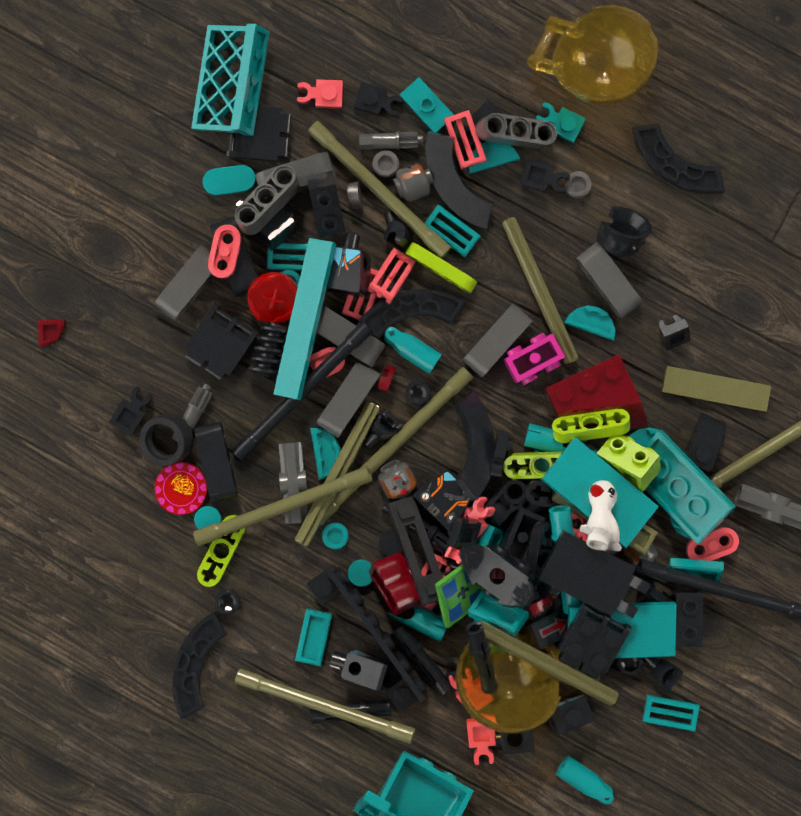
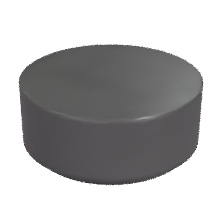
[372,150,399,178]
[564,171,591,199]
[347,182,362,209]

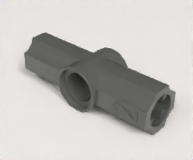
[279,442,308,524]
[734,484,801,530]

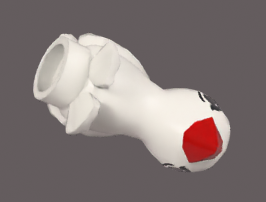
[580,480,622,551]

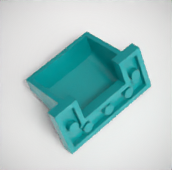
[353,751,474,816]

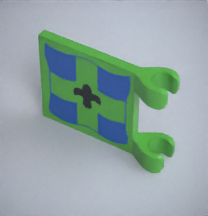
[435,545,500,628]

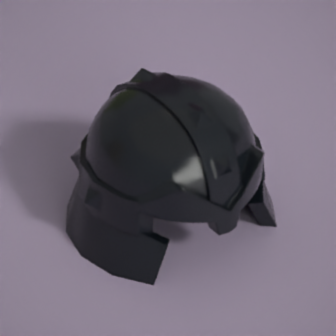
[597,206,652,257]

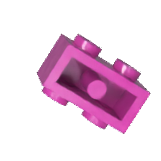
[503,333,565,385]

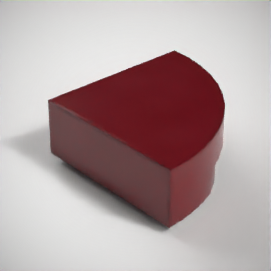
[38,319,66,347]
[378,364,396,392]
[528,593,555,616]

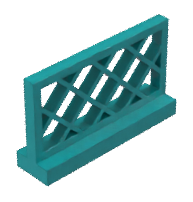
[191,24,270,136]

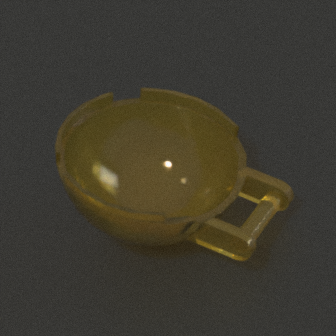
[527,5,658,106]
[456,633,561,734]

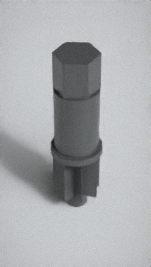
[359,131,423,150]
[172,383,212,442]

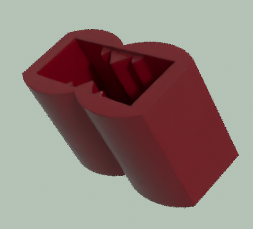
[369,552,421,616]

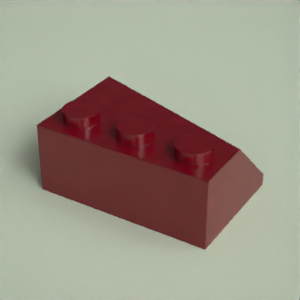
[544,354,649,431]

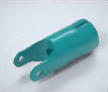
[384,327,442,374]
[524,423,587,452]
[387,605,447,642]
[556,755,614,804]

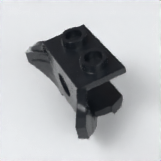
[458,544,537,608]

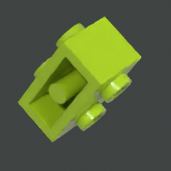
[596,435,660,493]

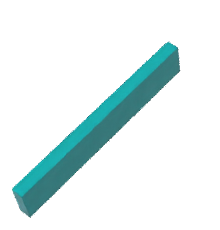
[273,238,337,400]

